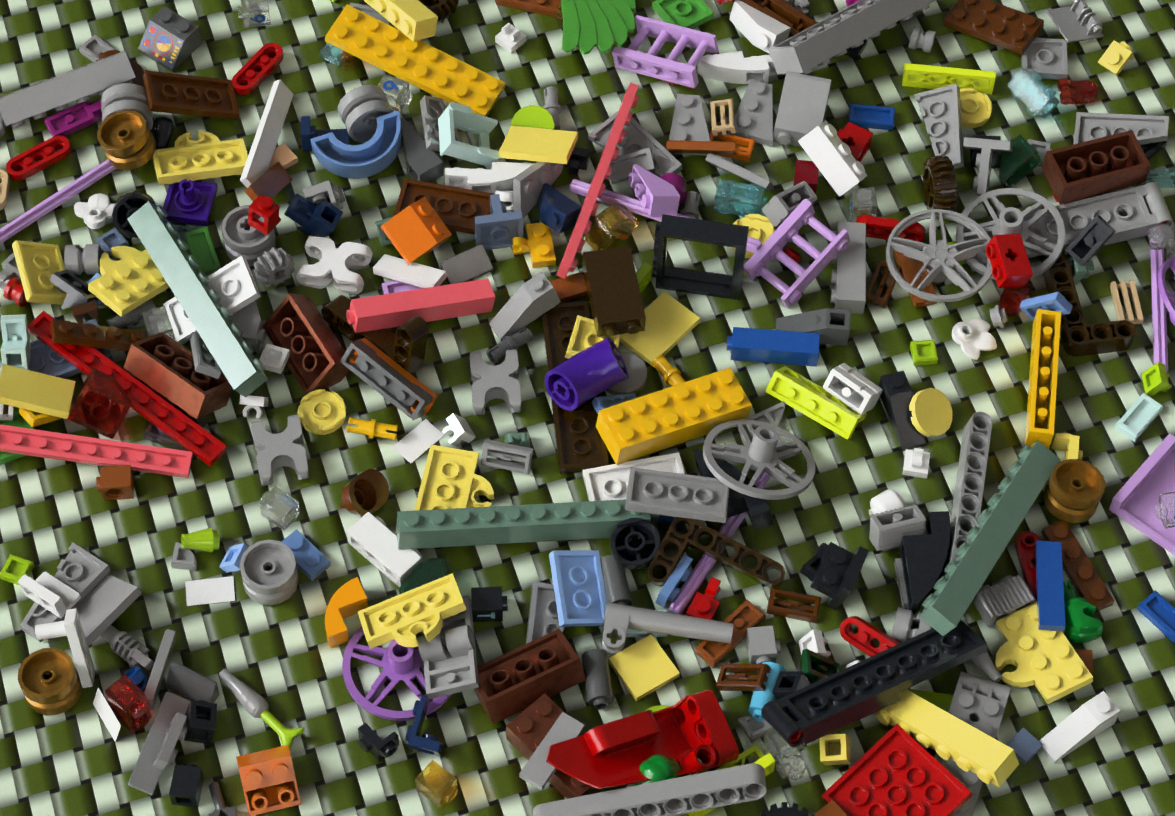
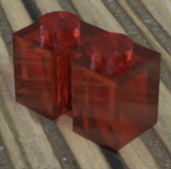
[105,674,152,733]

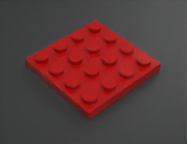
[821,724,973,816]

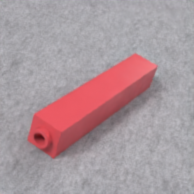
[346,279,495,333]

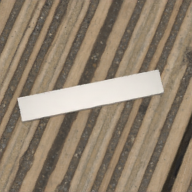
[240,79,294,188]

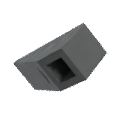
[400,117,444,183]
[776,308,850,346]

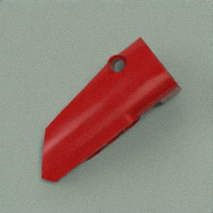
[546,689,739,789]

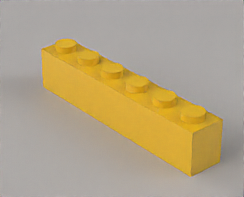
[1025,309,1061,449]

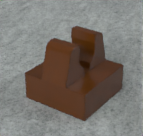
[70,300,98,323]

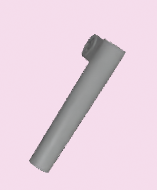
[602,602,734,654]

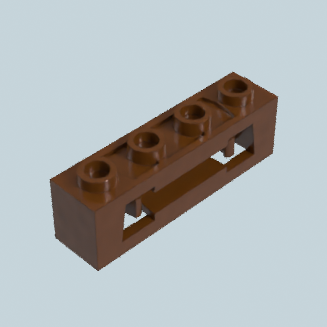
[740,0,818,38]

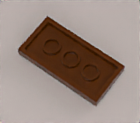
[943,0,1044,55]
[143,70,240,120]
[393,178,495,235]

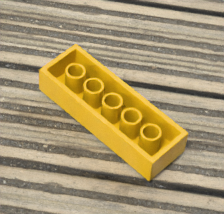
[596,368,752,465]

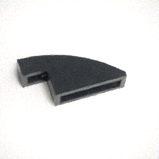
[693,449,773,531]
[899,511,951,615]

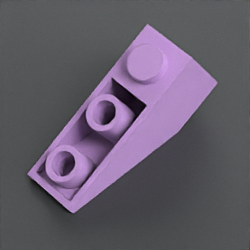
[628,164,680,217]

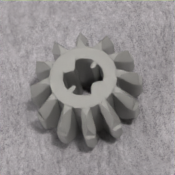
[253,247,295,287]

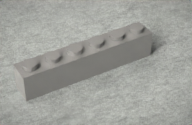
[0,51,136,128]

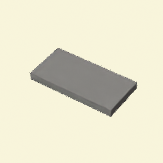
[625,467,729,523]

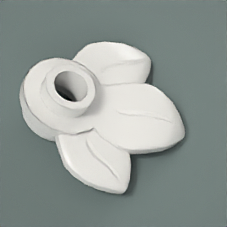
[74,193,114,229]
[952,319,997,360]

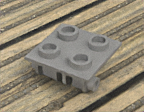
[1046,0,1103,43]

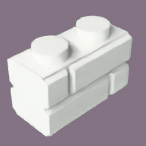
[823,363,883,415]

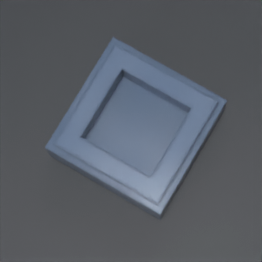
[96,228,130,259]
[1006,728,1043,765]

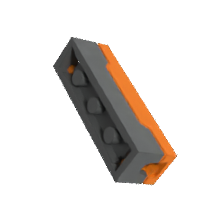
[340,338,438,421]

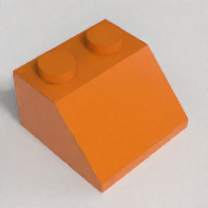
[381,197,452,265]

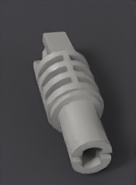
[100,625,154,671]

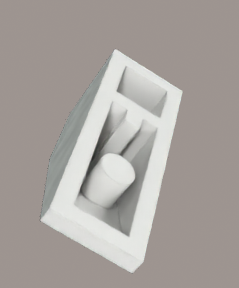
[729,0,791,54]
[1039,691,1120,763]

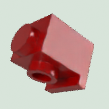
[248,195,281,235]

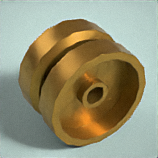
[97,110,156,170]
[1043,459,1106,523]
[18,648,82,716]

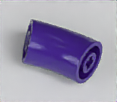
[545,337,629,411]

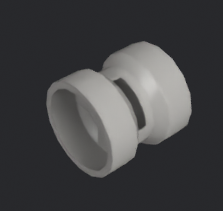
[908,26,936,53]

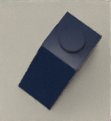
[537,183,582,234]

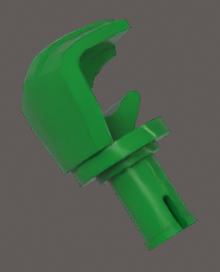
[1063,580,1103,644]

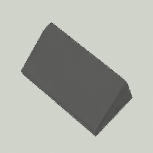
[440,244,493,284]
[166,661,220,703]

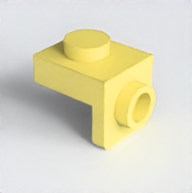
[1098,41,1135,76]
[1051,433,1083,460]

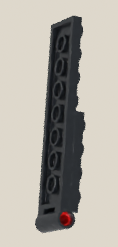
[761,620,987,747]

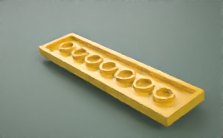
[325,4,506,117]

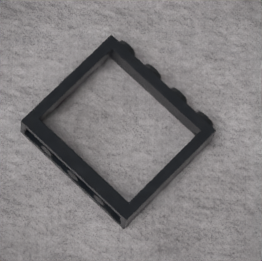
[652,214,749,300]

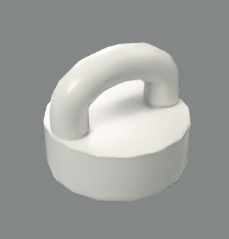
[495,190,514,212]

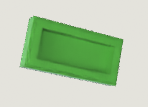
[184,226,221,276]

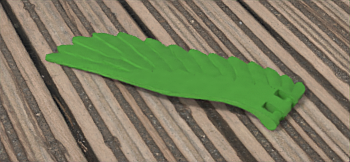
[560,0,636,55]

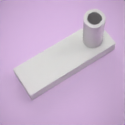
[35,608,95,688]

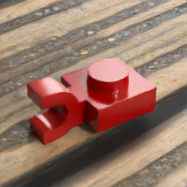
[686,577,721,620]

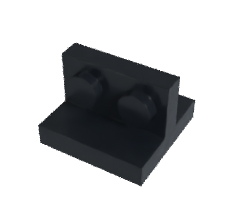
[810,542,869,610]

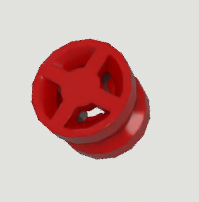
[3,277,29,307]

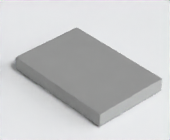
[62,574,141,646]

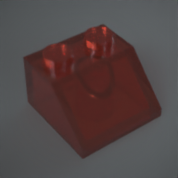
[68,368,132,439]

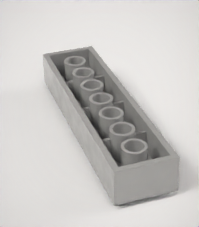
[768,0,936,75]

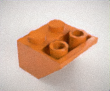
[236,745,301,816]

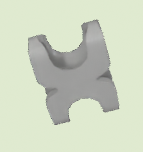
[470,349,521,415]
[251,414,309,486]

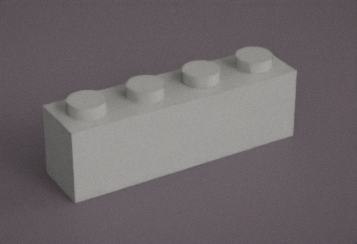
[830,221,866,314]

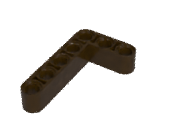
[1043,250,1136,356]
[321,295,429,374]
[648,517,785,588]

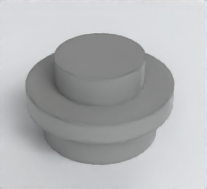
[990,305,1008,328]

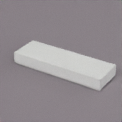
[373,254,447,288]

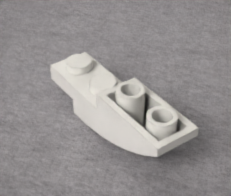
[697,51,779,84]
[445,161,534,194]

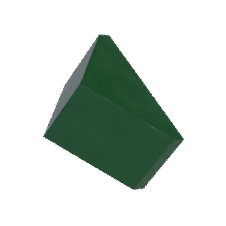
[799,649,840,684]

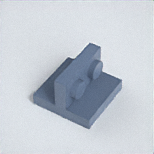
[475,194,523,250]

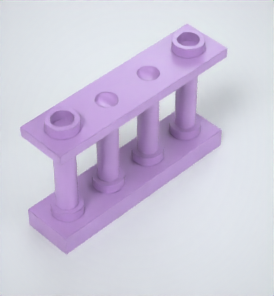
[612,15,719,88]
[744,198,850,309]

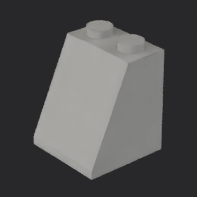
[773,71,831,147]

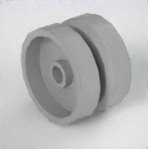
[101,83,153,131]
[338,85,394,143]
[221,205,276,266]
[240,539,299,606]

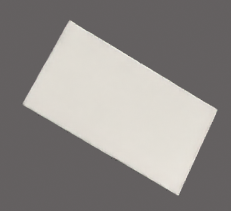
[393,419,444,463]
[185,576,235,606]
[93,687,121,742]

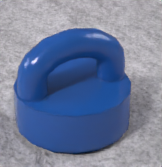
[119,666,148,695]

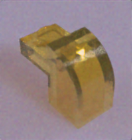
[583,205,640,251]

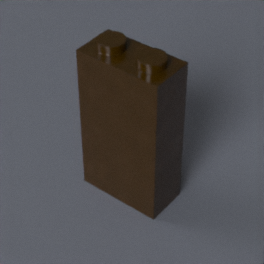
[582,246,646,337]

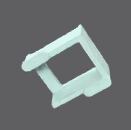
[438,102,500,169]

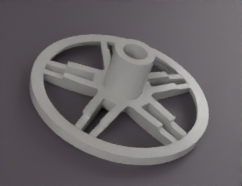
[956,188,1065,280]
[886,209,992,302]
[703,419,815,500]

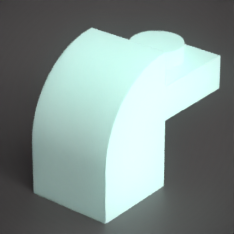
[0,314,31,370]

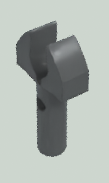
[208,782,237,816]

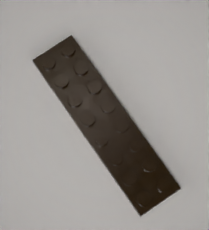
[541,301,609,474]

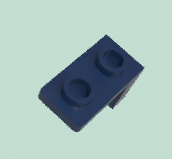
[301,116,349,152]
[405,694,443,757]

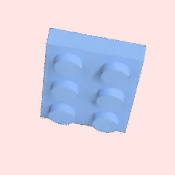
[549,550,607,627]

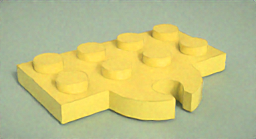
[152,131,248,185]
[88,246,169,317]
[414,445,494,511]
[358,573,467,649]
[995,601,1093,704]

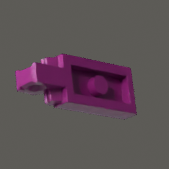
[44,100,102,137]

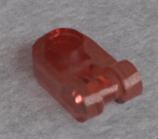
[1057,78,1099,105]
[998,283,1032,317]

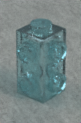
[1008,68,1060,118]
[713,179,768,217]

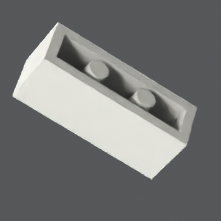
[798,120,867,197]
[347,512,422,588]

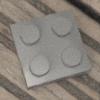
[1021,38,1068,80]

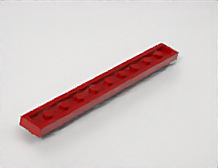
[27,311,227,467]

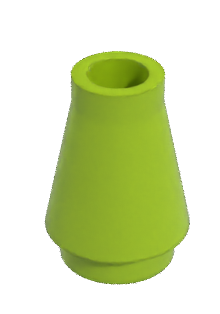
[181,528,220,553]

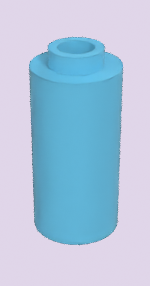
[748,662,786,722]

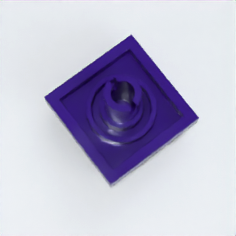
[163,179,218,226]

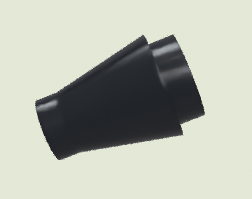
[152,117,175,149]

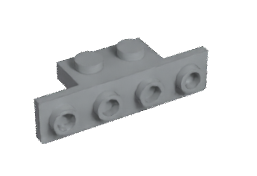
[128,692,190,795]

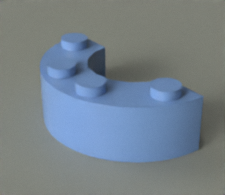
[310,111,402,179]

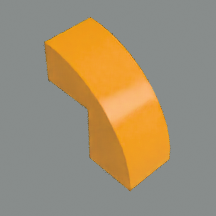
[325,577,368,648]

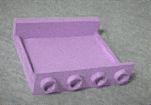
[1109,433,1175,556]

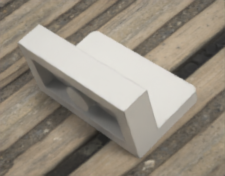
[18,572,81,618]

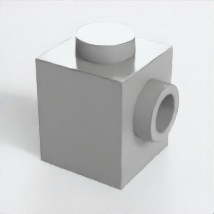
[746,625,781,664]

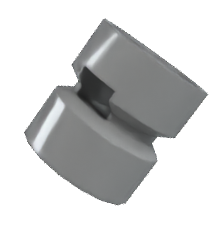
[64,244,102,275]
[891,607,931,642]

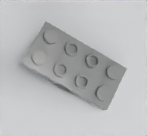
[418,595,479,699]

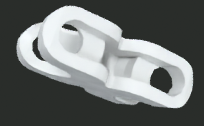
[295,236,373,294]

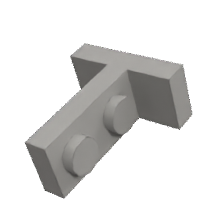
[963,137,1013,196]

